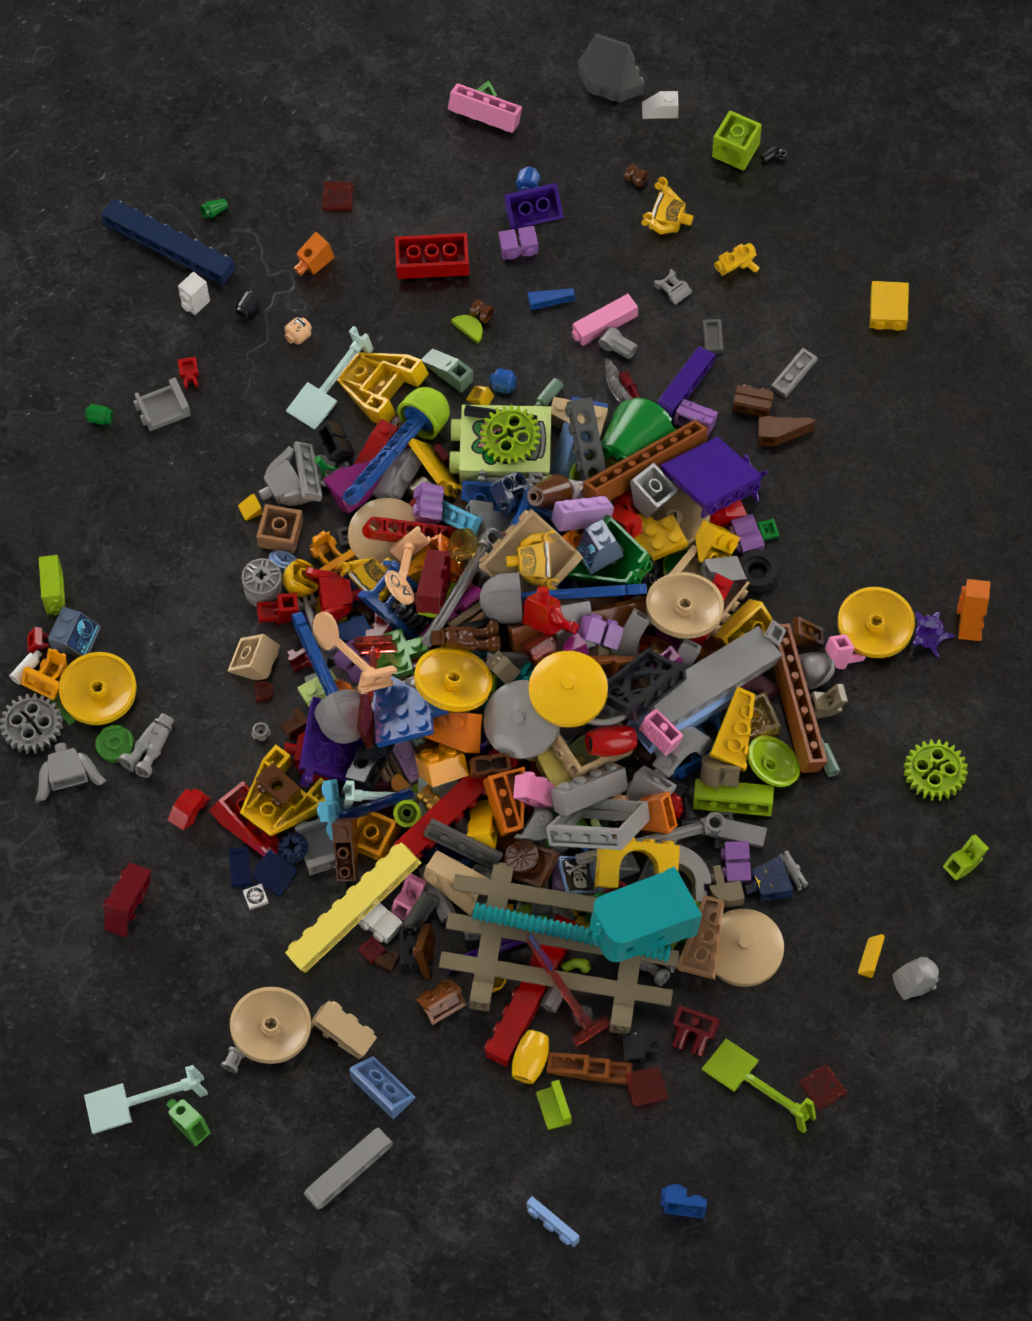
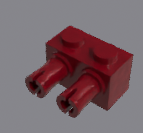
[671,1005,720,1057]

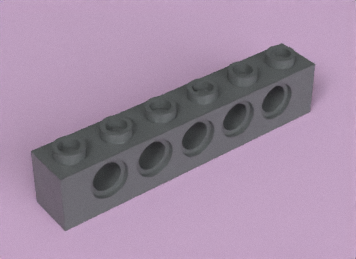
[565,397,613,505]

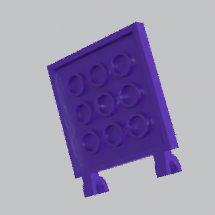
[298,697,368,803]

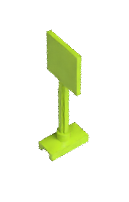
[702,1039,816,1133]

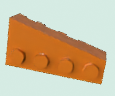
[424,712,482,754]

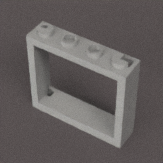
[546,799,650,850]

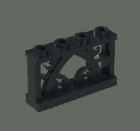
[605,647,687,722]

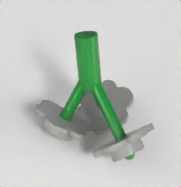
[314,454,349,487]

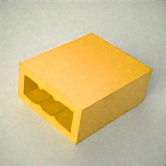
[870,281,909,331]

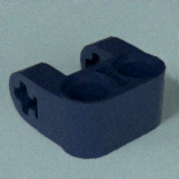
[490,472,530,515]

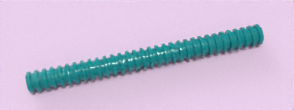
[472,902,671,963]

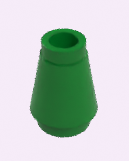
[200,198,228,219]

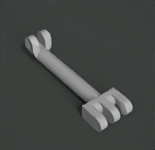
[477,469,543,488]
[297,594,319,646]

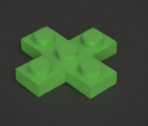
[369,628,429,679]

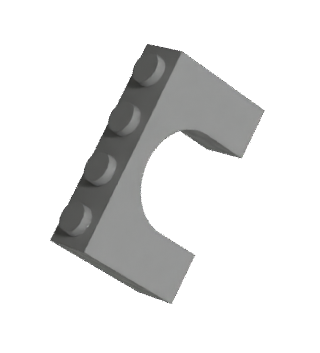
[610,608,702,669]

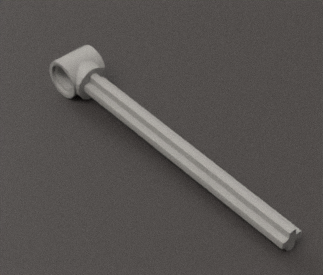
[421,528,502,648]
[575,812,725,866]

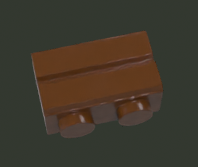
[733,384,774,417]

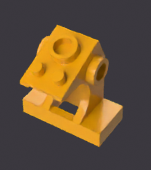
[309,530,356,574]
[21,648,67,700]

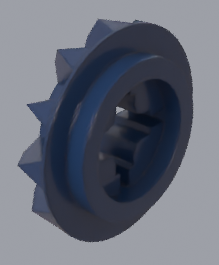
[277,832,309,863]

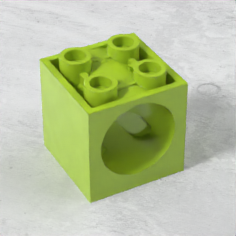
[712,111,762,171]

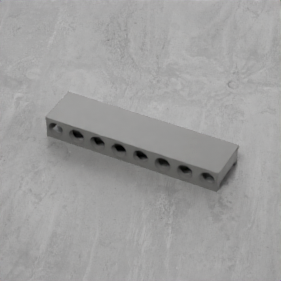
[648,626,782,726]

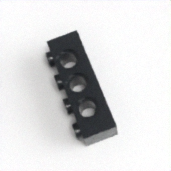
[345,739,396,791]

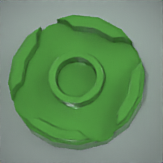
[95,725,134,763]

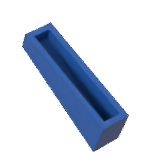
[527,288,575,310]

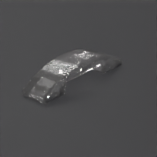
[605,359,641,404]

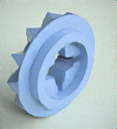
[269,550,297,571]

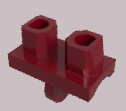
[287,645,320,673]

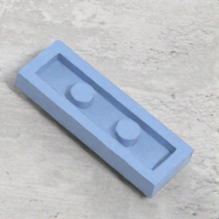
[527,1196,579,1247]

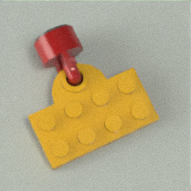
[612,490,688,561]

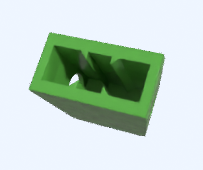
[166,1099,211,1147]

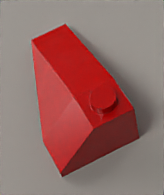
[354,419,412,464]

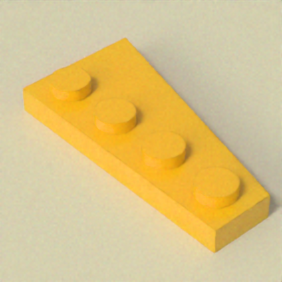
[709,686,755,772]

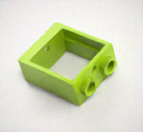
[39,555,65,615]

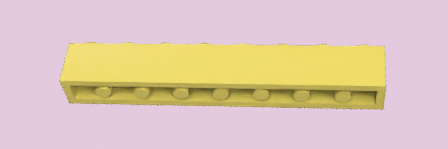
[285,842,421,973]

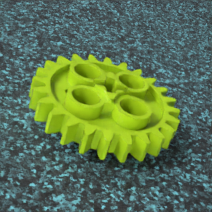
[480,404,541,466]
[904,739,968,801]

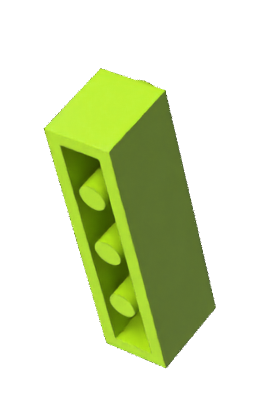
[693,779,774,816]

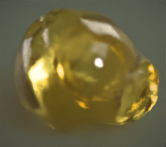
[448,528,478,563]

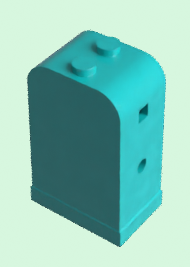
[589,867,702,962]

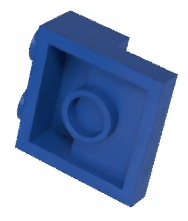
[660,1184,707,1219]

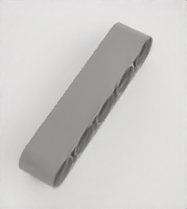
[304,1128,393,1210]

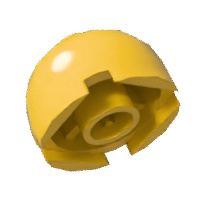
[282,559,318,598]

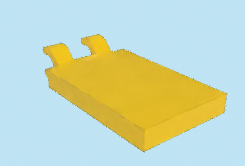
[408,438,462,498]

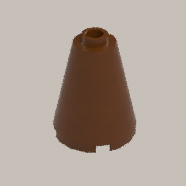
[527,474,574,512]

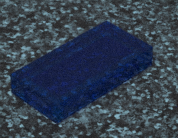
[228,846,252,888]

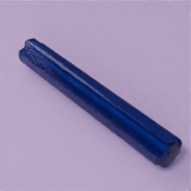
[339,787,414,818]

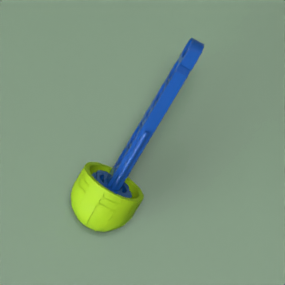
[343,387,450,506]

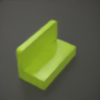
[536,1080,571,1130]

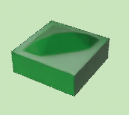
[757,518,779,541]

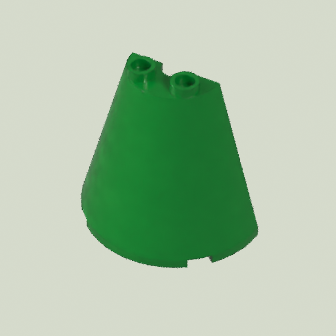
[601,398,677,463]
[566,514,653,585]

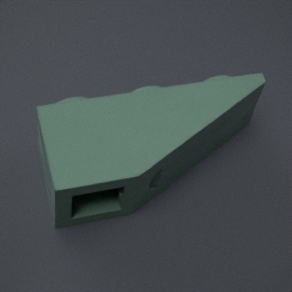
[421,349,473,393]

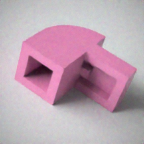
[825,634,866,669]
[391,873,427,921]

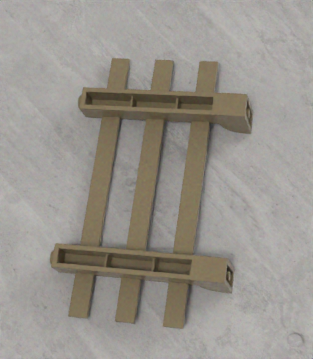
[439,863,679,1035]

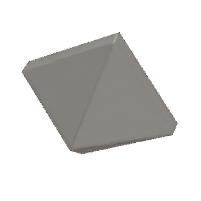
[764,620,786,646]

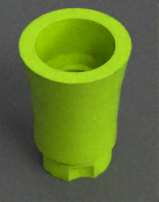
[393,800,421,827]

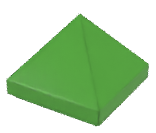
[476,81,497,97]

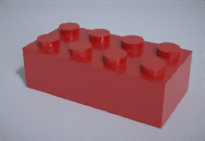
[395,233,469,279]

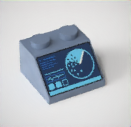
[576,519,624,575]
[48,607,101,657]

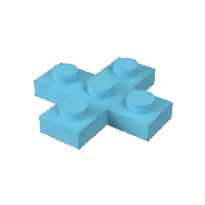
[317,779,348,840]

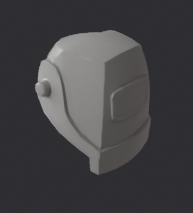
[513,807,553,841]
[892,957,939,1000]

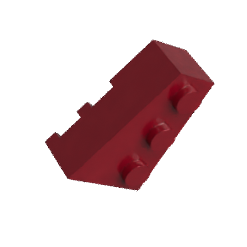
[413,550,451,614]
[103,863,151,937]

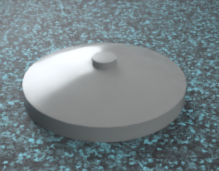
[483,680,560,759]

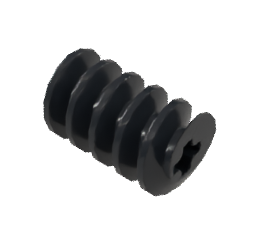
[392,599,433,634]

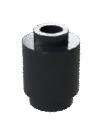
[235,291,260,319]

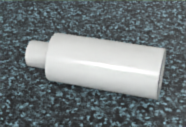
[9,650,42,685]

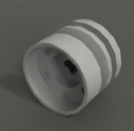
[241,558,284,607]

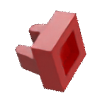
[27,627,49,653]

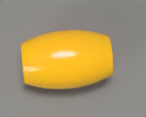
[512,1030,549,1084]

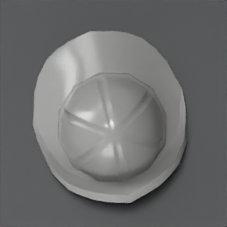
[799,652,835,690]

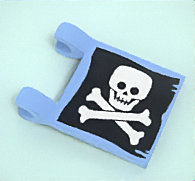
[557,856,604,895]

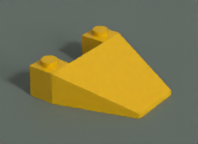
[336,352,429,424]
[240,745,325,836]

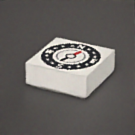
[243,884,268,910]

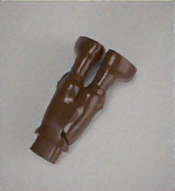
[431,619,500,654]

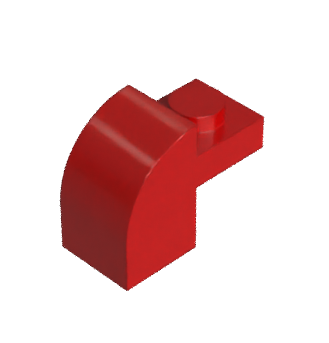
[256,593,299,625]
[168,788,211,830]

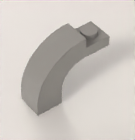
[652,726,714,777]
[674,844,711,904]

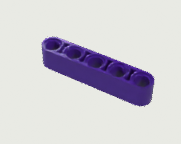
[656,346,716,419]

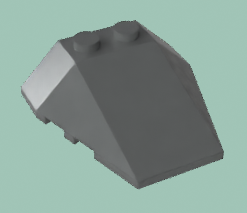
[578,33,644,102]

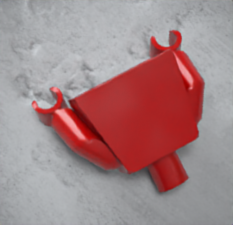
[522,586,580,636]

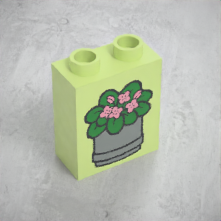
[449,405,552,486]

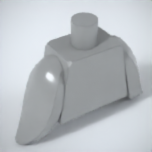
[258,446,313,506]
[35,743,106,801]

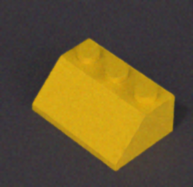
[713,599,773,647]

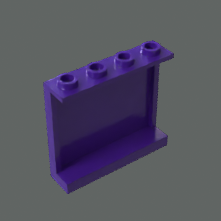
[660,437,762,518]

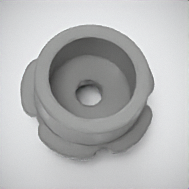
[251,722,271,741]

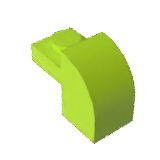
[943,834,989,880]

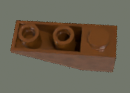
[758,416,815,446]
[332,817,358,881]

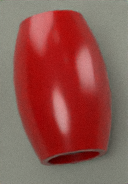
[585,724,637,757]

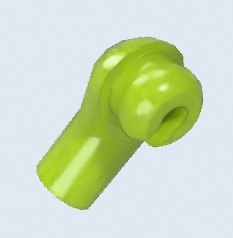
[560,958,591,973]

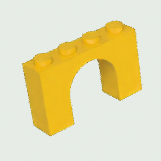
[594,836,680,889]

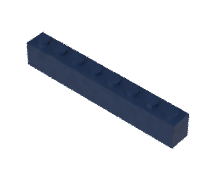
[101,199,235,285]

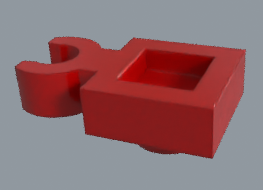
[178,357,199,389]

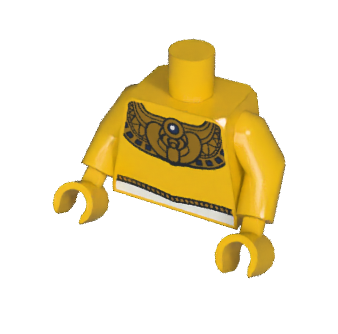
[642,177,694,235]
[505,530,559,590]
[336,557,392,602]

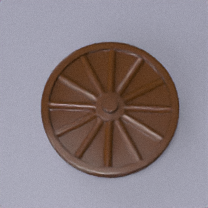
[504,839,539,873]

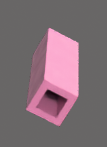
[572,294,638,346]

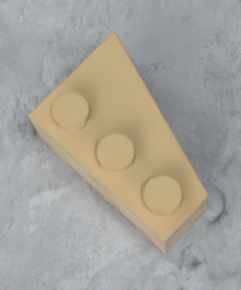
[551,397,608,442]
[422,850,489,916]
[311,1001,377,1059]

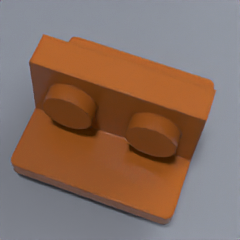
[416,979,467,1025]

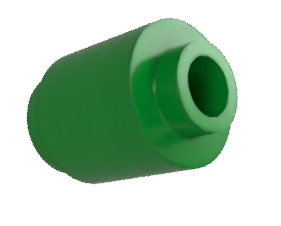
[85,404,113,425]

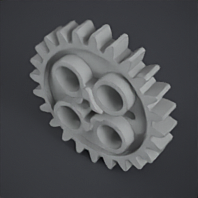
[0,693,63,754]

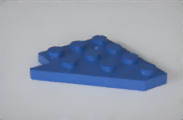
[373,676,449,748]

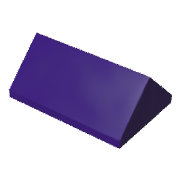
[504,183,564,230]

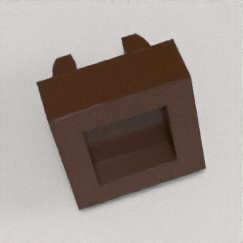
[355,601,374,622]

